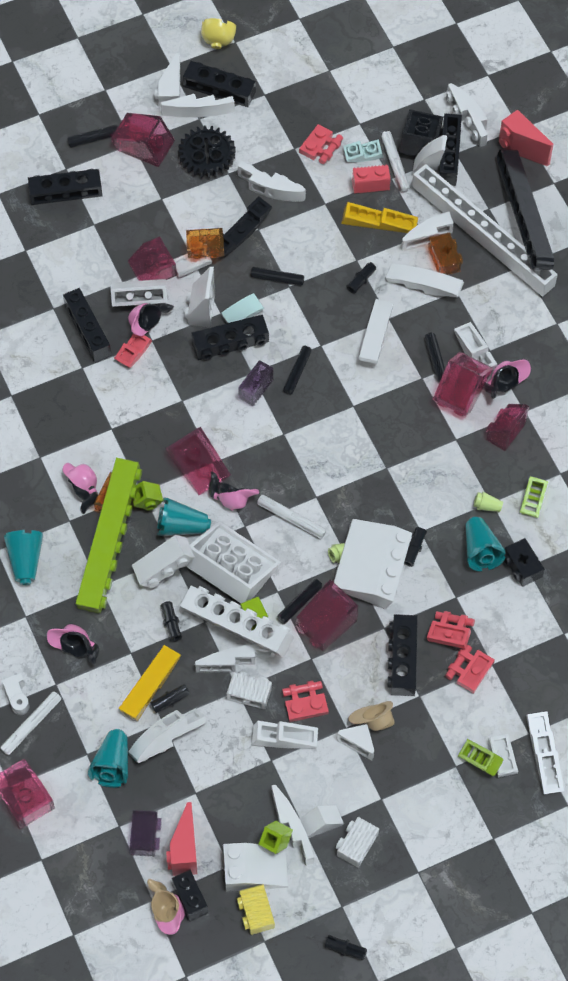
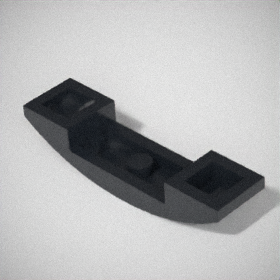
[210,196,272,257]

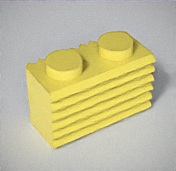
[236,884,275,935]

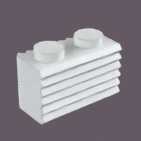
[227,671,272,710]
[336,817,379,868]

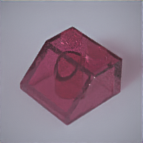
[128,236,177,281]
[486,404,529,451]

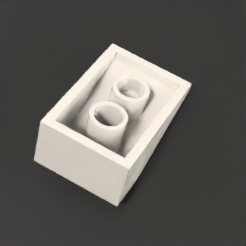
[185,267,215,327]
[223,843,288,892]

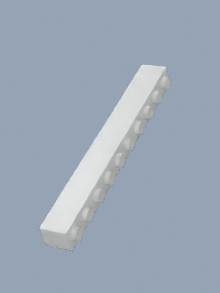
[412,164,558,297]

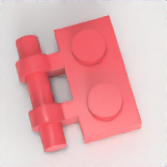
[299,124,343,164]
[427,611,475,649]
[445,645,495,694]
[282,680,329,722]

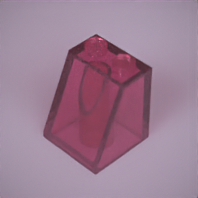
[111,113,175,167]
[432,352,493,416]
[296,579,358,651]

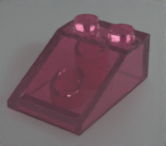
[165,427,231,495]
[0,759,55,829]

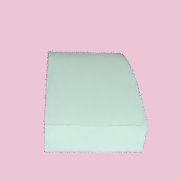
[343,139,383,162]
[222,293,264,323]

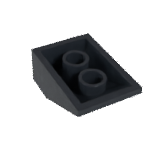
[399,109,444,156]

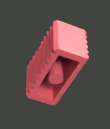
[352,164,390,194]

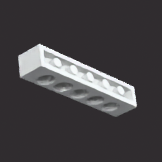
[180,586,294,658]

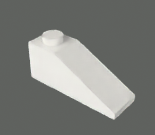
[155,53,180,107]

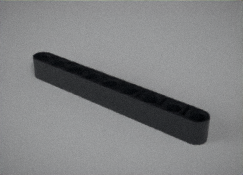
[497,149,554,270]

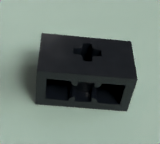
[504,538,545,587]
[171,870,208,922]

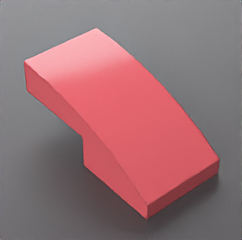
[114,334,152,368]

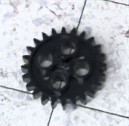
[178,125,236,178]

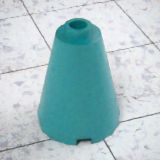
[157,497,211,536]
[465,517,506,571]
[4,530,43,585]
[88,729,128,787]

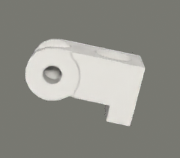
[2,673,30,716]

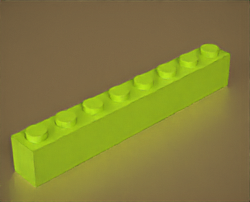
[76,457,142,614]

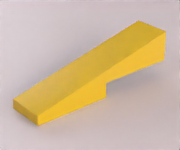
[341,202,418,233]
[119,645,181,721]

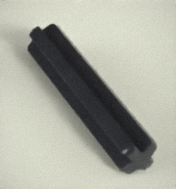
[67,125,119,147]
[251,267,305,285]
[425,332,448,383]
[283,345,312,395]
[277,579,322,624]

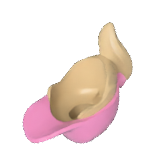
[147,879,185,935]

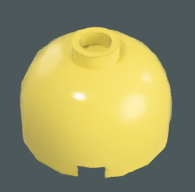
[201,18,236,49]

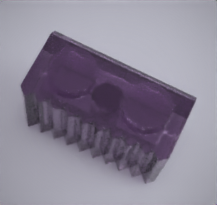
[238,360,274,406]
[130,810,162,857]

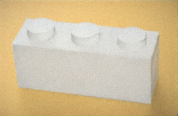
[111,279,167,307]
[132,535,195,588]

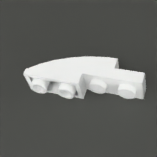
[446,83,488,147]
[238,161,306,202]
[128,708,207,763]

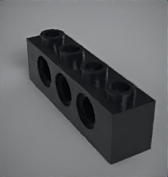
[183,61,256,107]
[439,113,462,186]
[28,169,103,205]
[63,287,112,363]
[191,314,269,360]
[387,614,418,696]

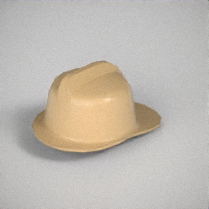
[348,701,394,731]

